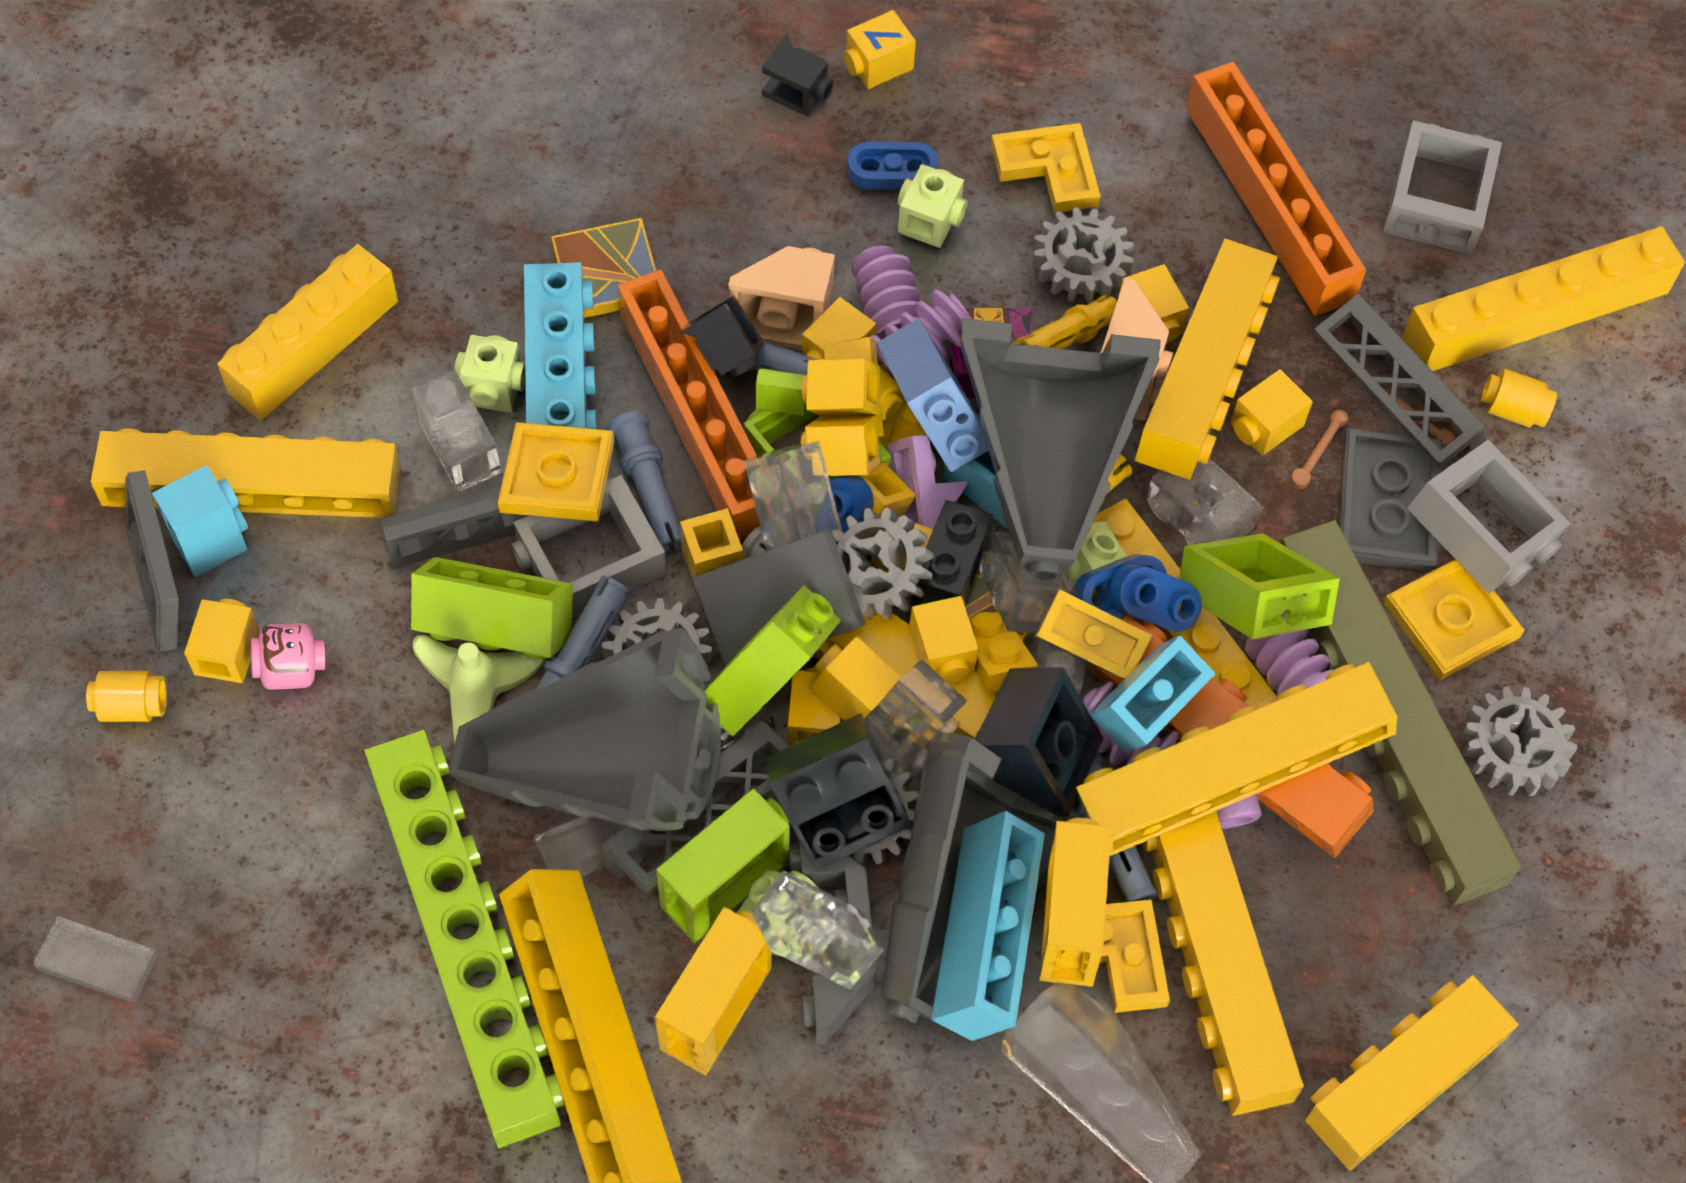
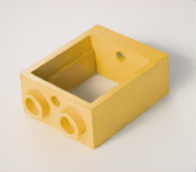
[1039,818,1111,987]
[655,907,771,1076]

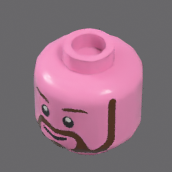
[250,623,325,690]

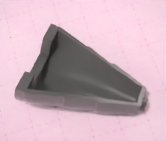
[960,318,1161,580]
[448,628,721,831]
[881,732,1082,1024]

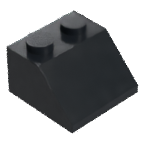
[975,667,1104,817]

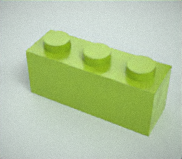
[411,557,573,659]

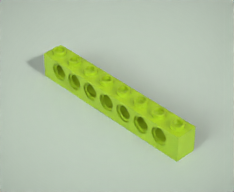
[364,730,565,1149]

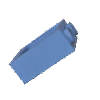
[877,318,988,472]

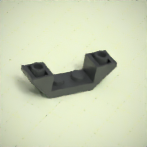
[789,839,876,1044]

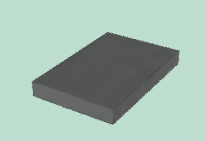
[1338,428,1442,573]
[125,470,179,652]
[693,528,866,666]

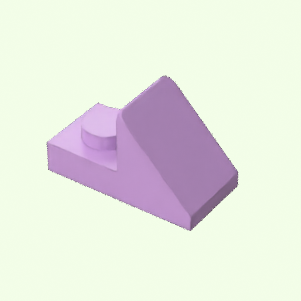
[887,435,967,529]

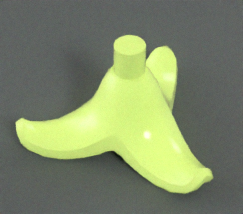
[412,635,546,745]

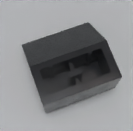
[766,713,912,870]

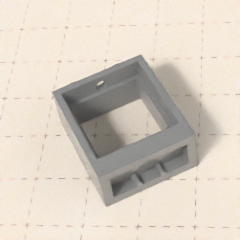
[1383,120,1502,255]
[1407,439,1571,594]
[511,475,667,618]

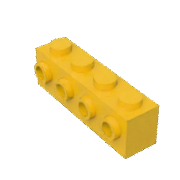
[217,244,398,421]
[1305,975,1519,1171]

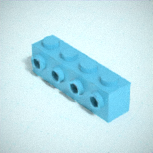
[524,262,597,429]
[931,811,1045,1041]

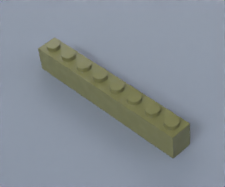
[1280,520,1521,906]

